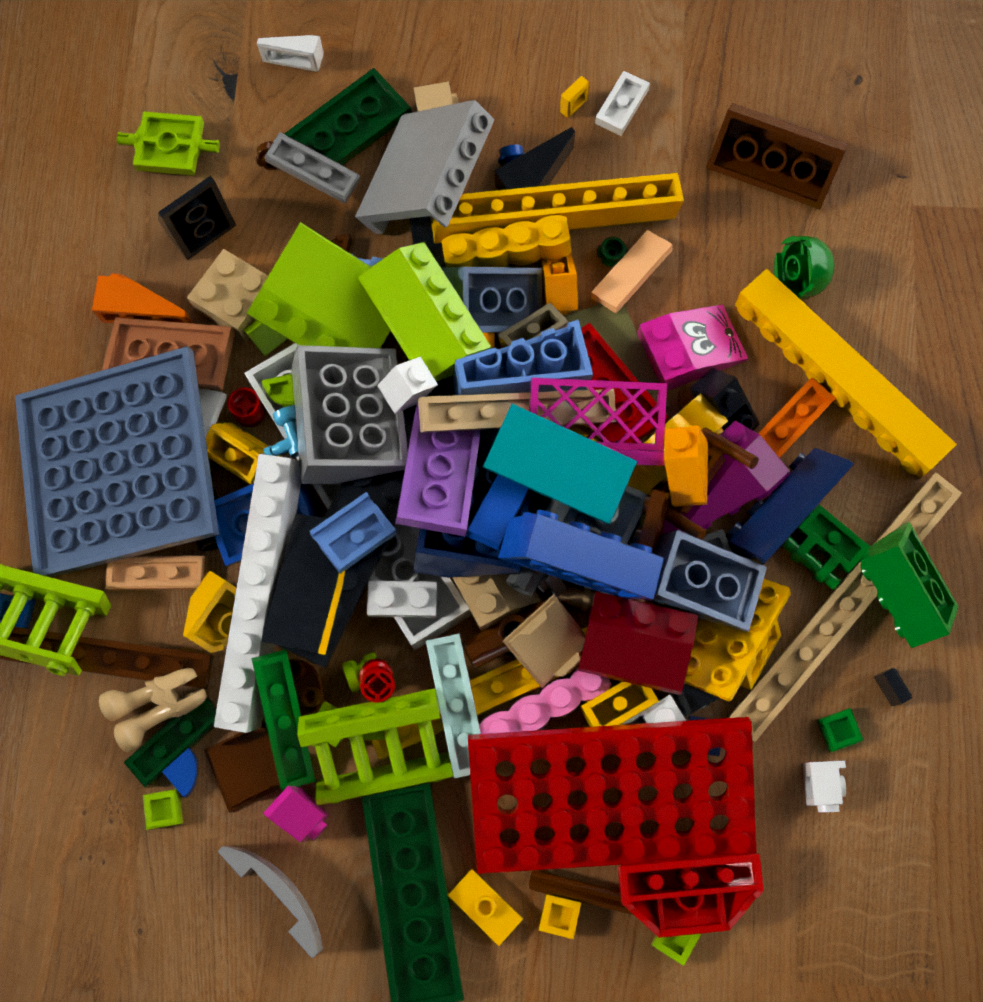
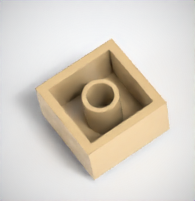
[187,249,268,343]

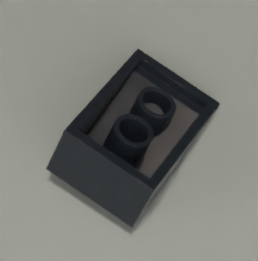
[158,175,237,260]

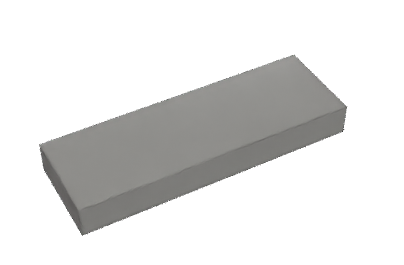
[265,132,360,204]

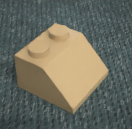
[452,574,542,632]

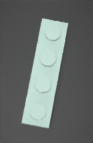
[426,633,481,778]

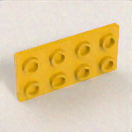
[684,579,791,701]

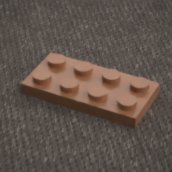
[102,317,235,390]

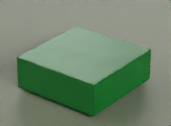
[816,708,864,753]

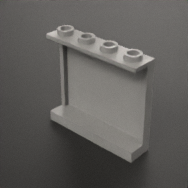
[355,100,495,234]

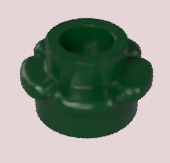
[597,237,627,267]

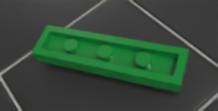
[251,650,315,791]

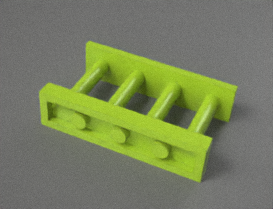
[0,564,112,676]
[297,688,453,806]

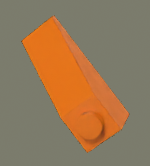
[92,273,194,324]

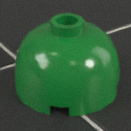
[774,236,835,299]

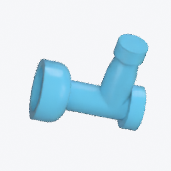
[264,406,299,457]

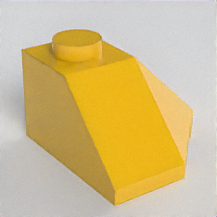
[183,571,237,653]

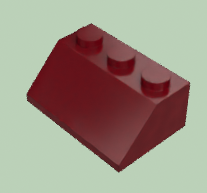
[578,592,698,695]

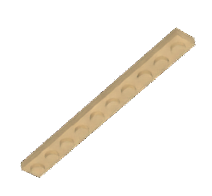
[728,472,962,743]

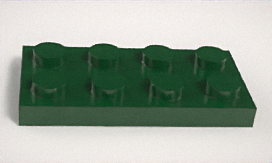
[284,68,412,166]

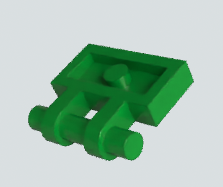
[781,504,870,590]

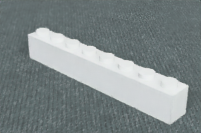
[214,454,301,733]

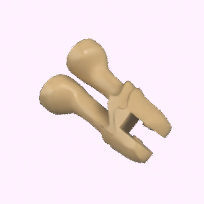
[99,668,207,752]

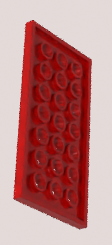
[468,717,757,874]

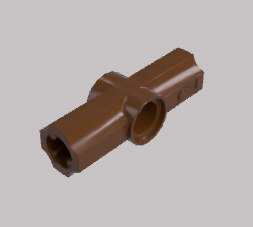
[462,599,548,669]

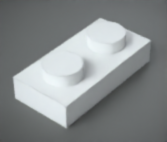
[595,71,650,136]
[367,581,438,618]

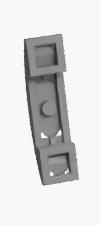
[218,845,323,958]

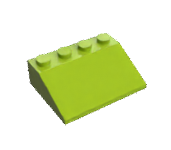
[247,222,391,348]

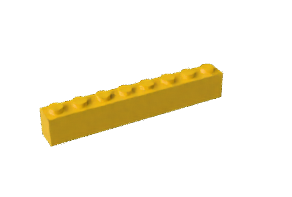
[430,173,684,244]
[735,269,957,479]

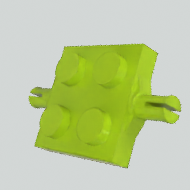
[116,111,220,176]

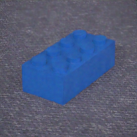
[498,510,664,599]

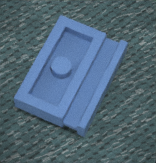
[310,492,396,574]

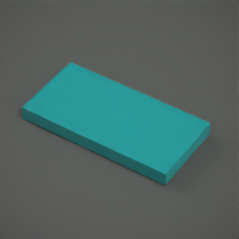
[483,404,637,525]

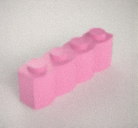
[479,669,612,734]

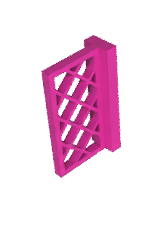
[530,378,667,466]

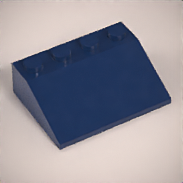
[414,444,531,578]

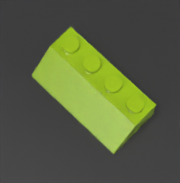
[358,242,492,381]

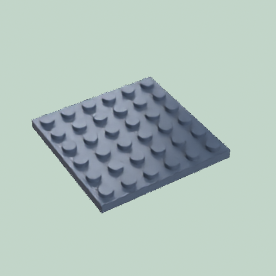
[15,346,219,577]

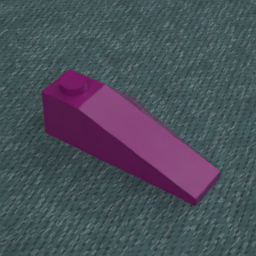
[661,421,790,535]

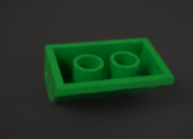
[860,522,959,648]

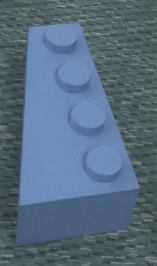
[452,320,593,395]

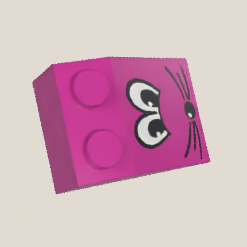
[637,304,748,391]

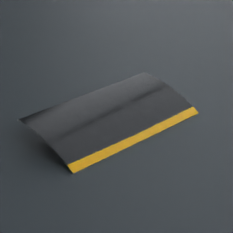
[261,513,347,655]

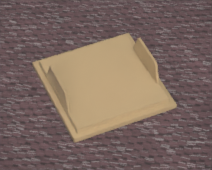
[503,594,586,688]

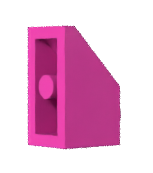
[263,786,330,842]

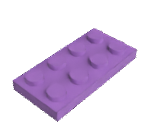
[395,402,481,537]

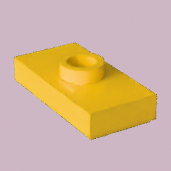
[448,868,523,946]

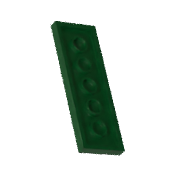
[362,782,464,1002]

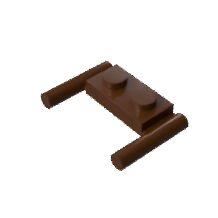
[661,427,759,540]

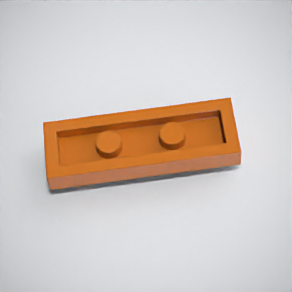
[758,377,836,458]

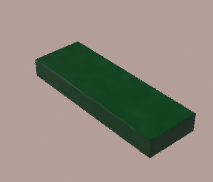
[124,696,217,788]

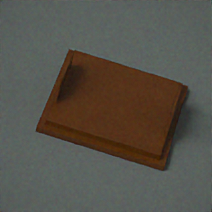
[204,721,281,813]

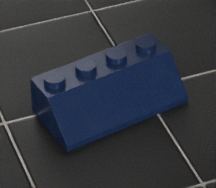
[726,448,854,565]

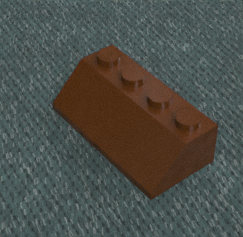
[706,103,847,209]

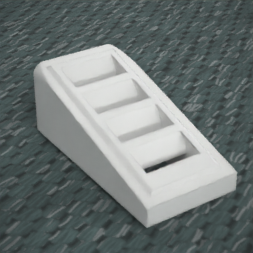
[257,35,324,72]

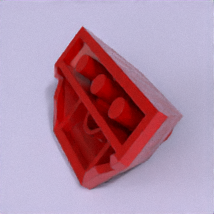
[618,853,764,938]

